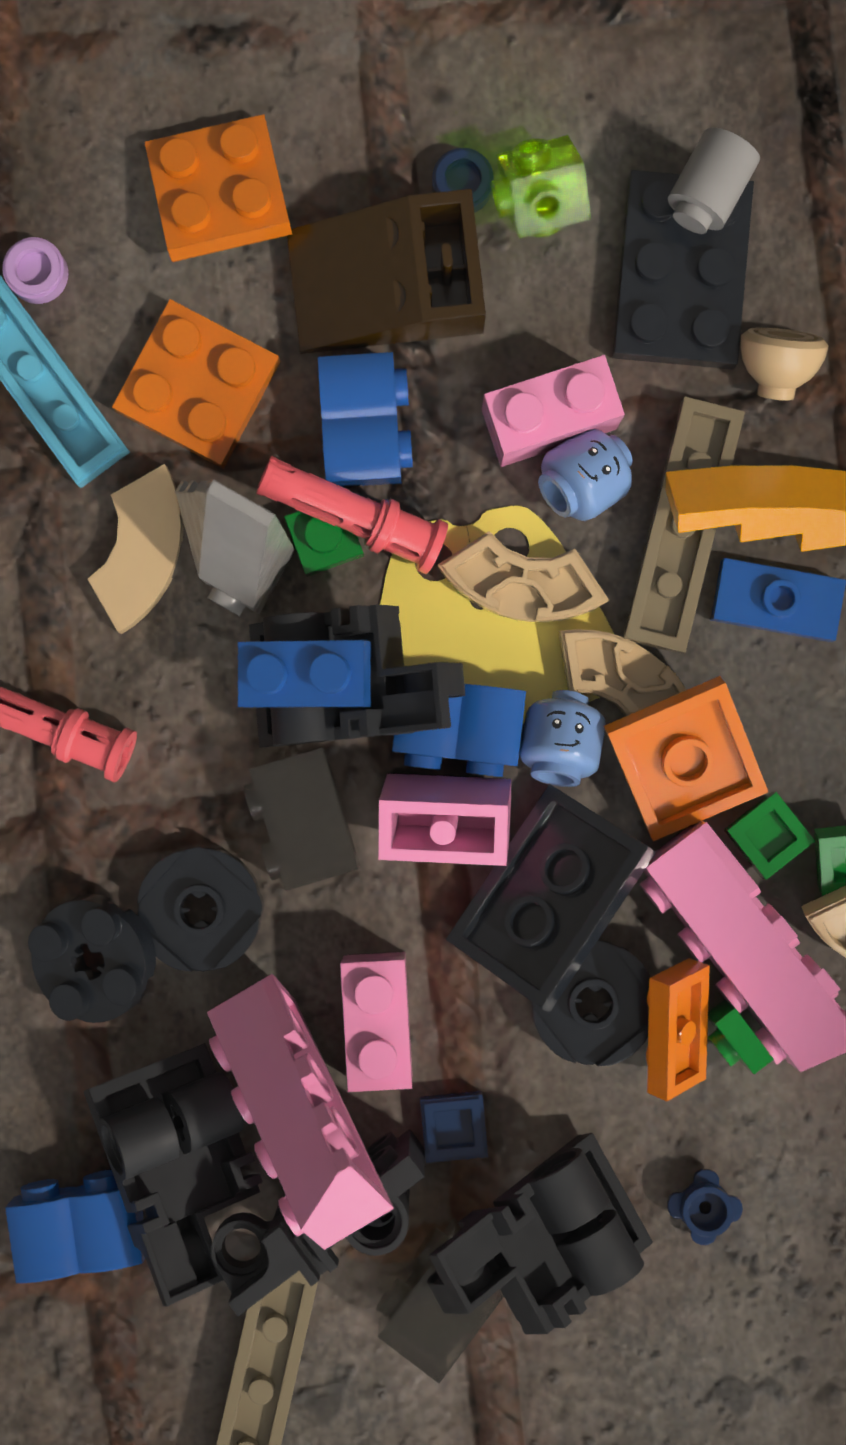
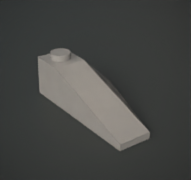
[175,480,296,616]

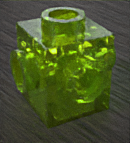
[491,135,591,239]

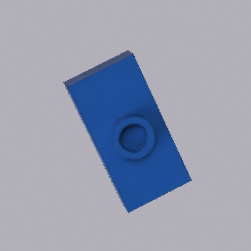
[710,558,846,642]

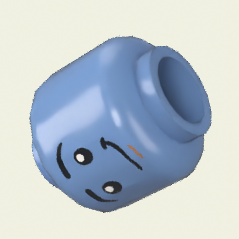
[538,429,633,521]
[519,690,606,787]

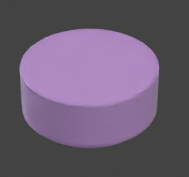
[3,237,68,304]

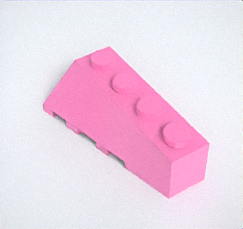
[639,821,846,1072]
[207,974,394,1250]

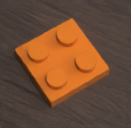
[145,114,292,262]
[112,299,281,469]
[604,676,768,841]

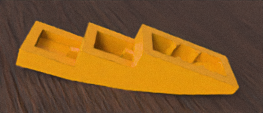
[665,466,846,552]

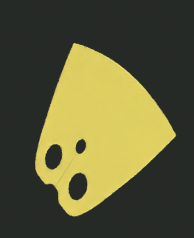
[380,506,614,723]

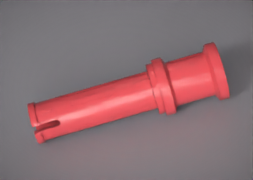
[256,455,448,574]
[0,686,137,783]

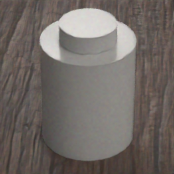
[668,128,760,234]

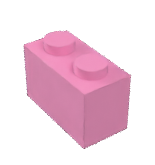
[482,355,625,467]
[379,774,511,866]
[340,952,413,1092]

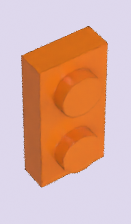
[646,958,710,1102]

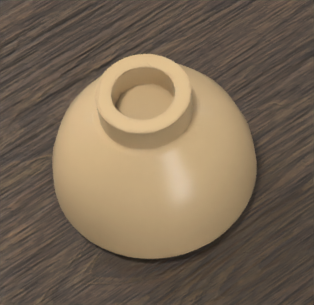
[740,327,829,400]

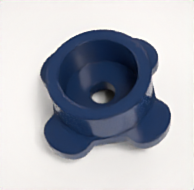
[667,1169,743,1245]

